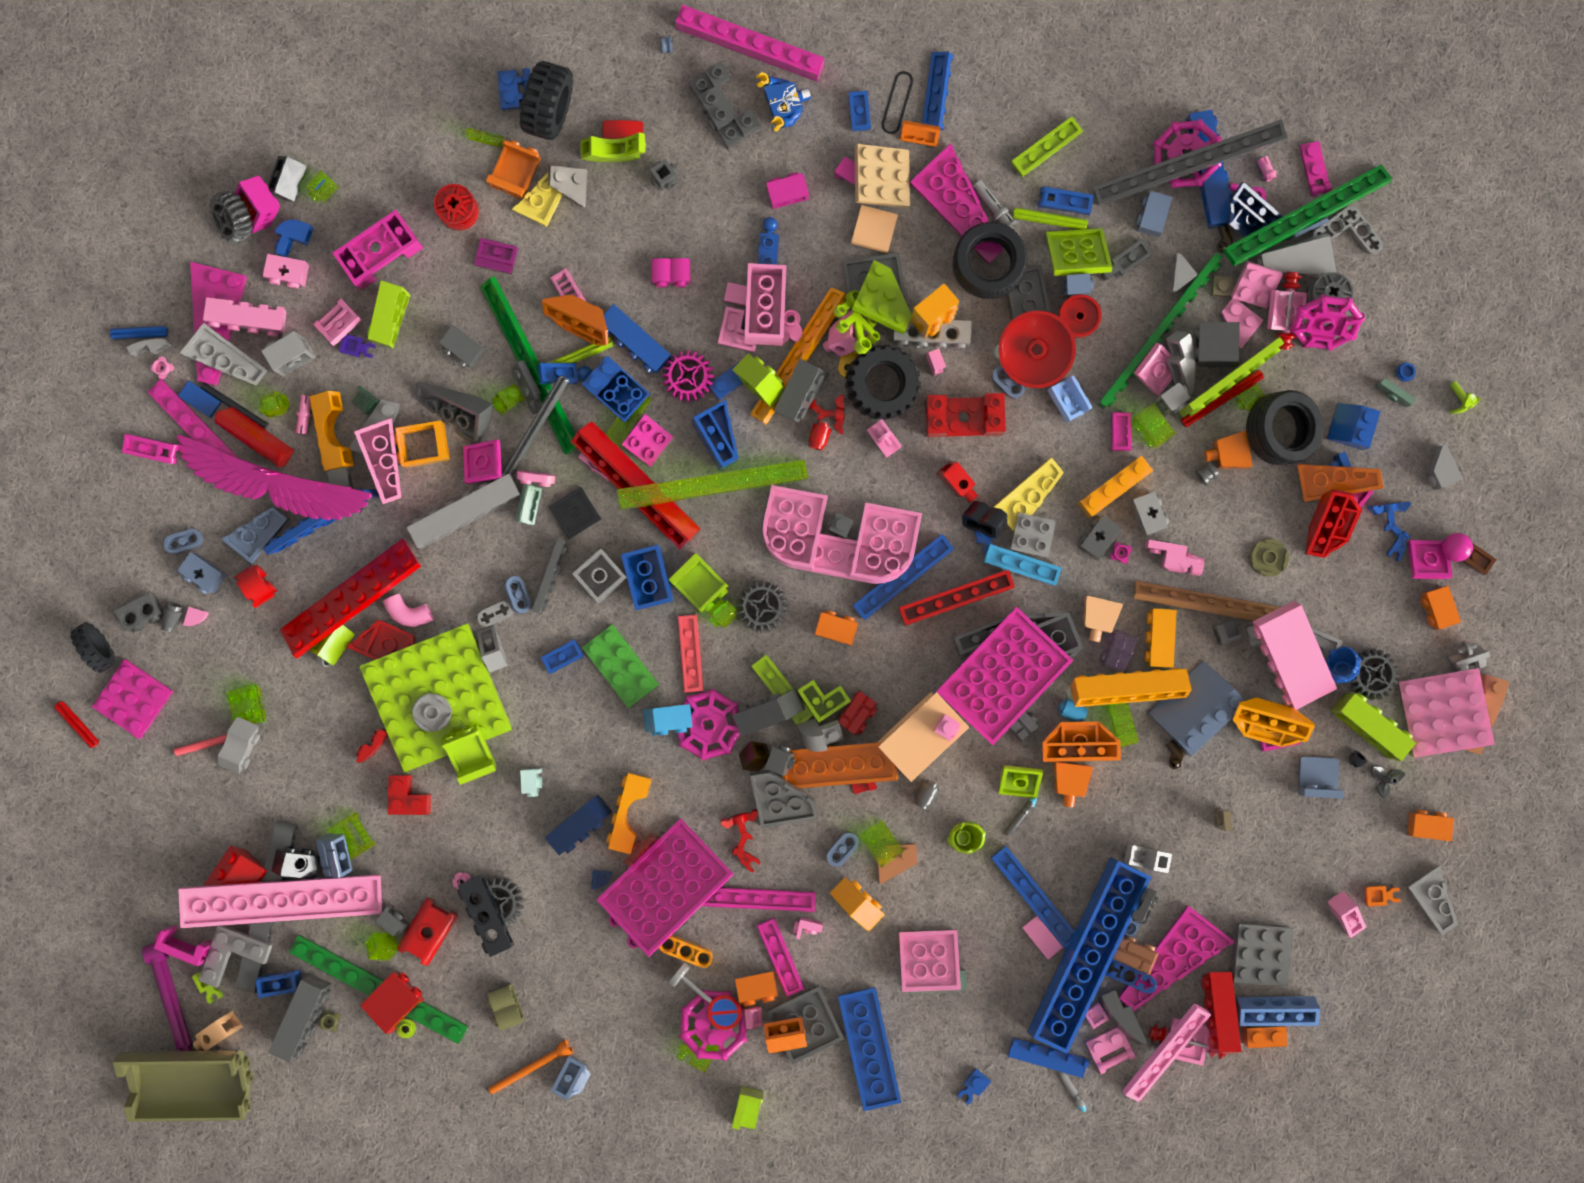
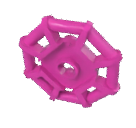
[1153,119,1222,189]
[1290,294,1365,351]
[677,689,740,761]
[679,989,748,1061]

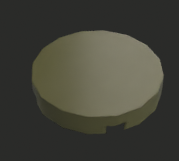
[1250,539,1289,577]

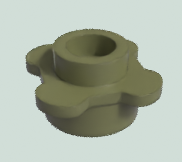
[319,1010,341,1032]

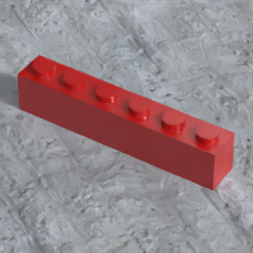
[898,570,1015,626]

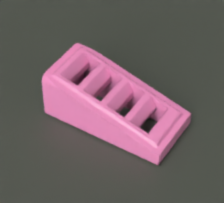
[550,268,586,301]

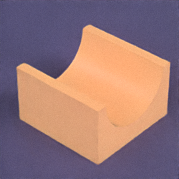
[876,692,969,782]

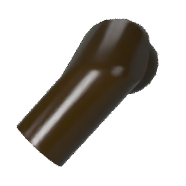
[1216,225,1233,253]
[1166,740,1184,769]

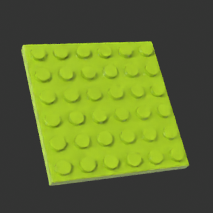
[359,623,512,773]

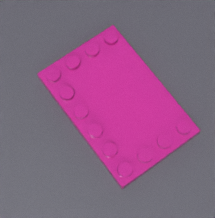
[936,607,1074,745]
[596,818,734,957]

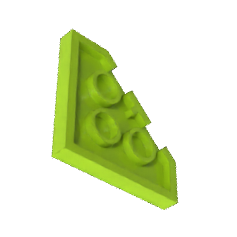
[852,260,912,334]

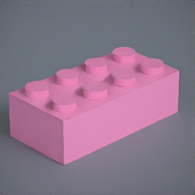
[745,263,786,346]

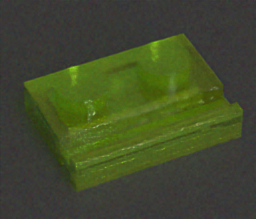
[859,820,904,868]

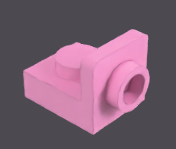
[793,917,823,939]

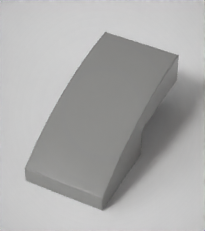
[126,339,173,357]

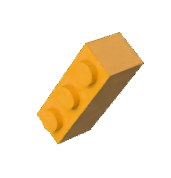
[1144,608,1177,668]

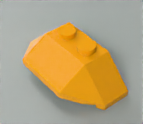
[1233,697,1315,747]

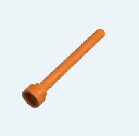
[488,1039,573,1094]

